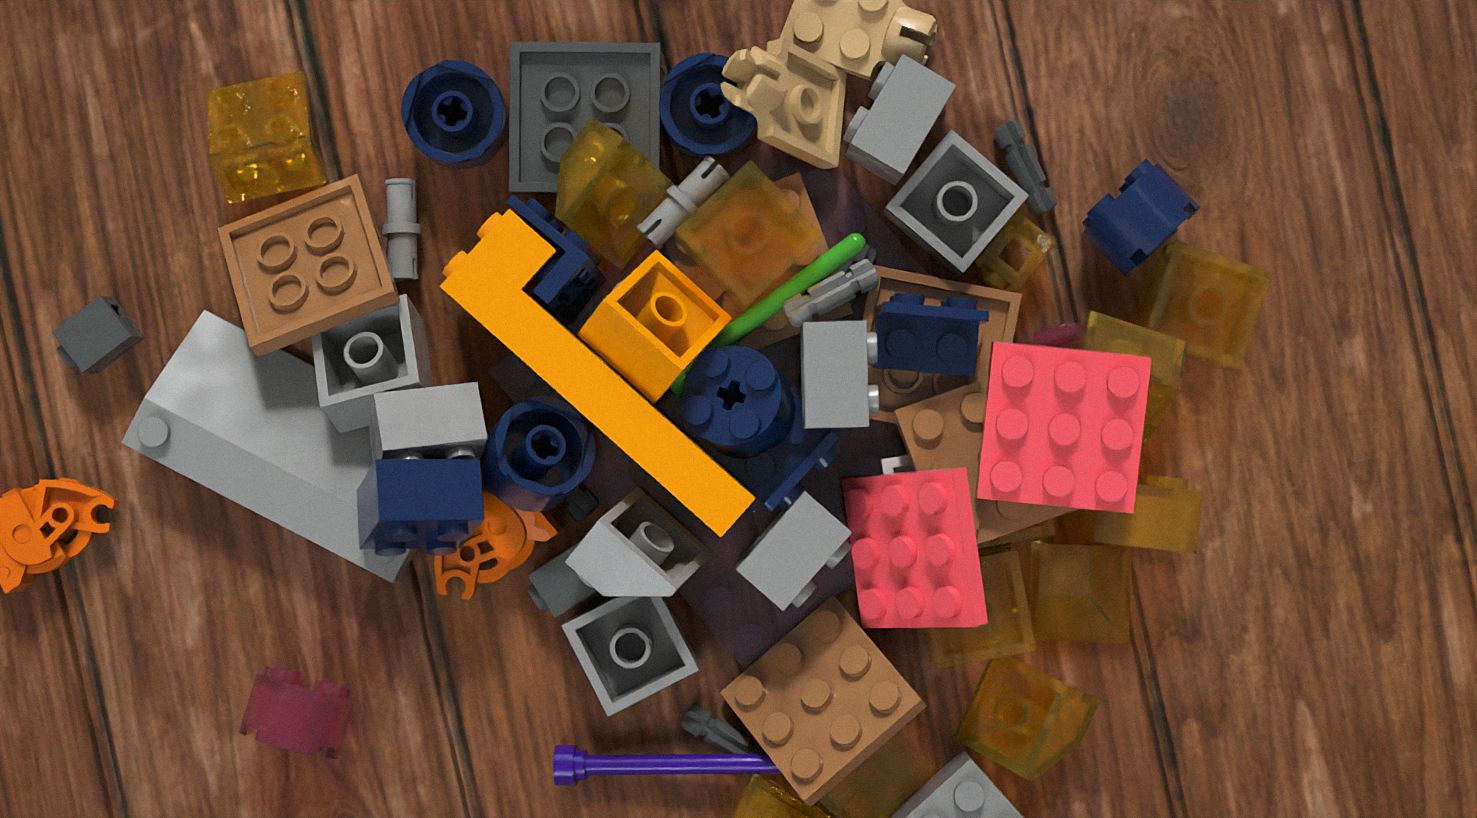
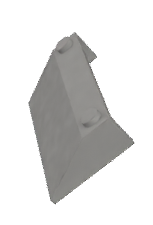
[121,310,417,583]

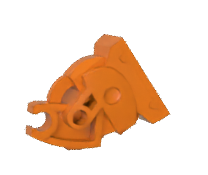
[434,471,564,600]
[0,478,120,594]

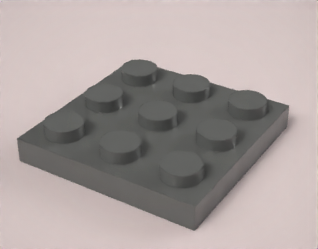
[509,42,661,195]

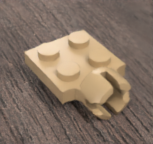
[779,0,937,82]
[721,38,847,170]

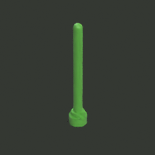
[670,233,866,398]

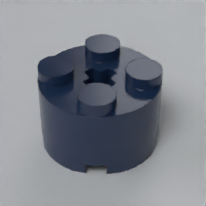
[659,53,758,162]
[401,60,509,170]
[1082,159,1201,277]
[682,345,796,459]
[480,396,596,512]

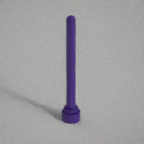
[553,745,782,786]

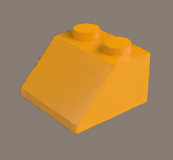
[577,249,732,404]

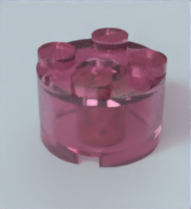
[239,666,355,759]

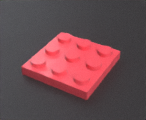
[975,341,1152,514]
[841,467,988,628]

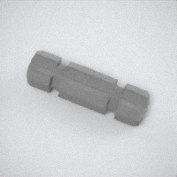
[783,259,880,327]

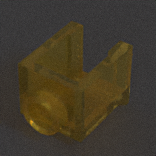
[974,211,1057,292]

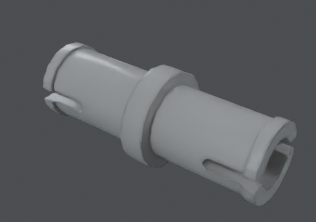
[636,155,730,250]
[382,178,422,282]

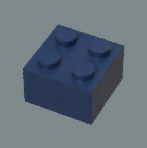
[356,459,484,556]

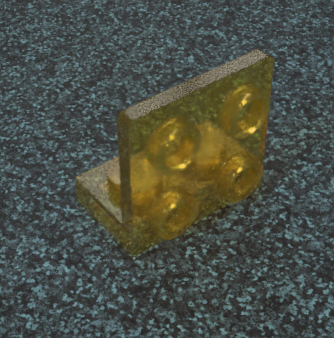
[207,71,327,203]

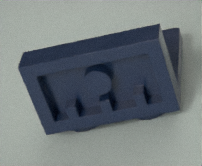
[506,194,607,325]
[871,293,989,377]
[725,394,841,512]

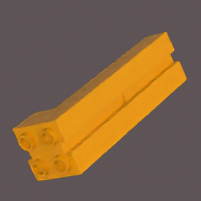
[440,208,756,537]

